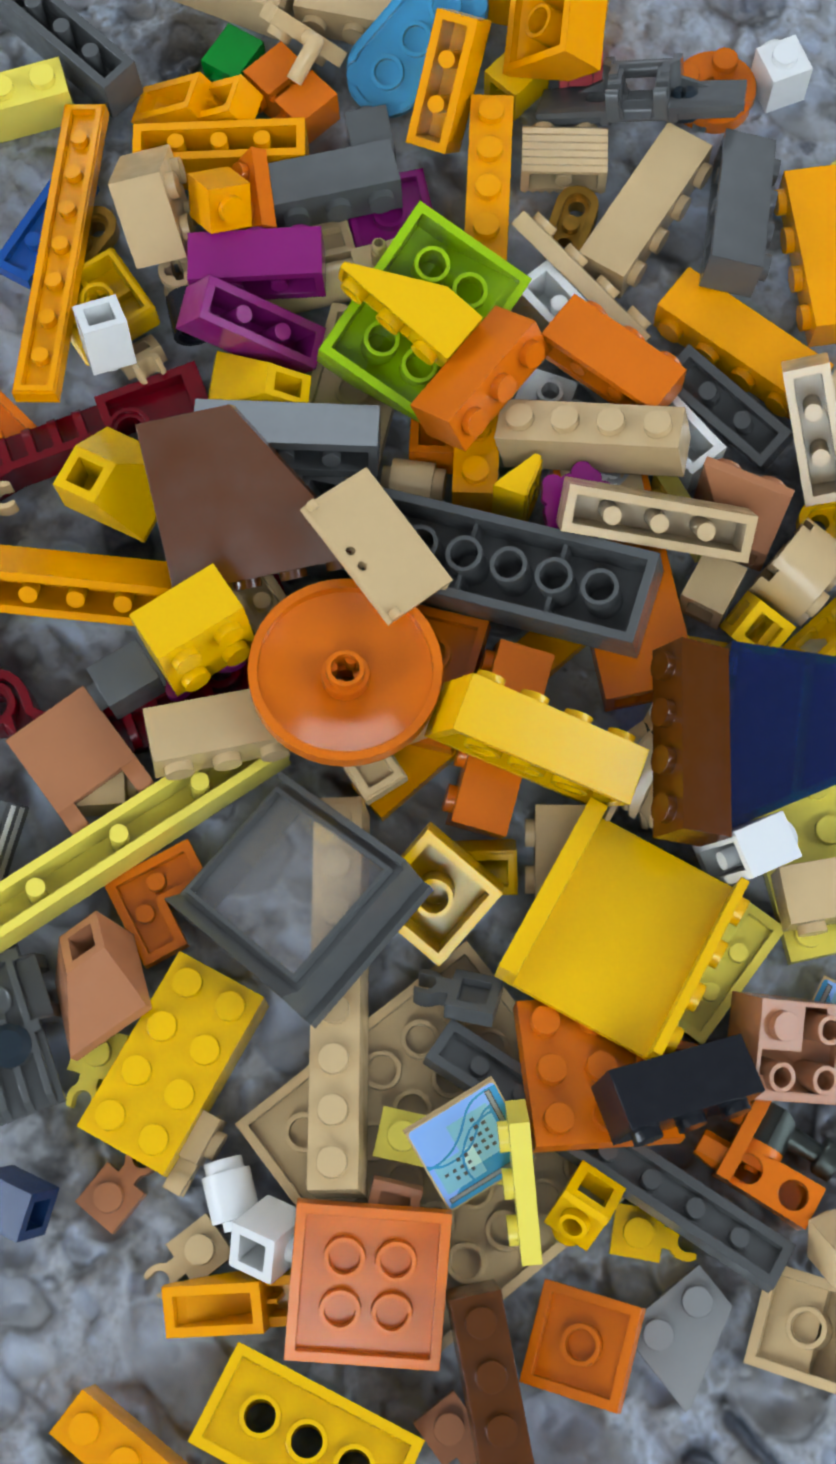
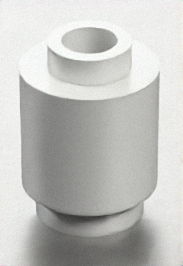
[201,1155,258,1233]

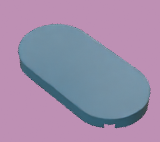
[346,0,489,118]

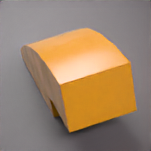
[131,72,263,124]
[161,1268,291,1339]

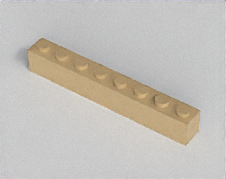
[307,796,370,1199]

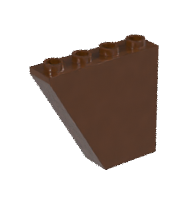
[135,404,352,591]

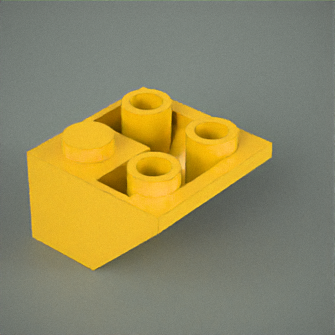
[208,351,312,403]
[53,427,157,543]

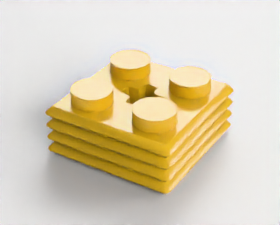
[70,247,160,366]

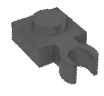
[413,969,504,1028]

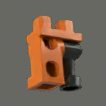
[692,1100,836,1230]

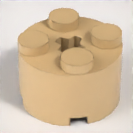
[748,518,836,627]

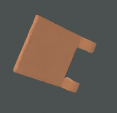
[5,686,155,835]

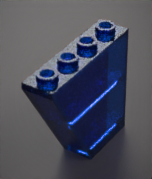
[725,641,836,828]

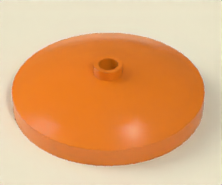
[247,578,443,767]

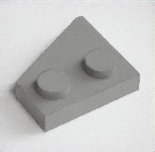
[636,1264,733,1412]

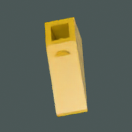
[338,261,483,368]

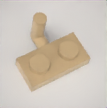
[259,0,348,86]

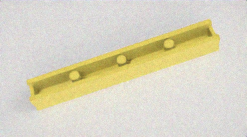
[0,754,291,954]

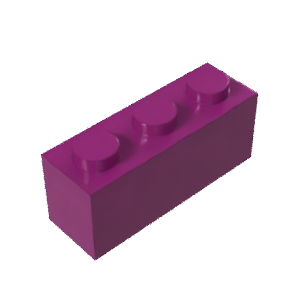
[187,224,326,300]
[175,275,326,374]

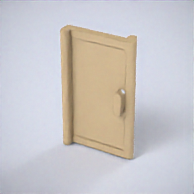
[300,467,453,626]

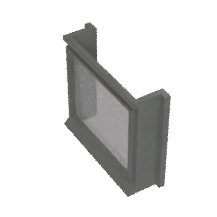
[164,772,434,1028]

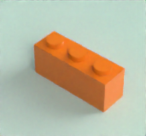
[542,293,687,406]
[410,305,550,452]

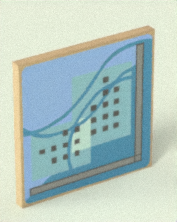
[403,1076,537,1211]

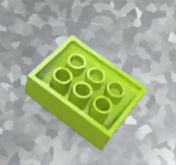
[316,201,532,423]

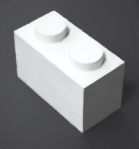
[692,811,802,885]

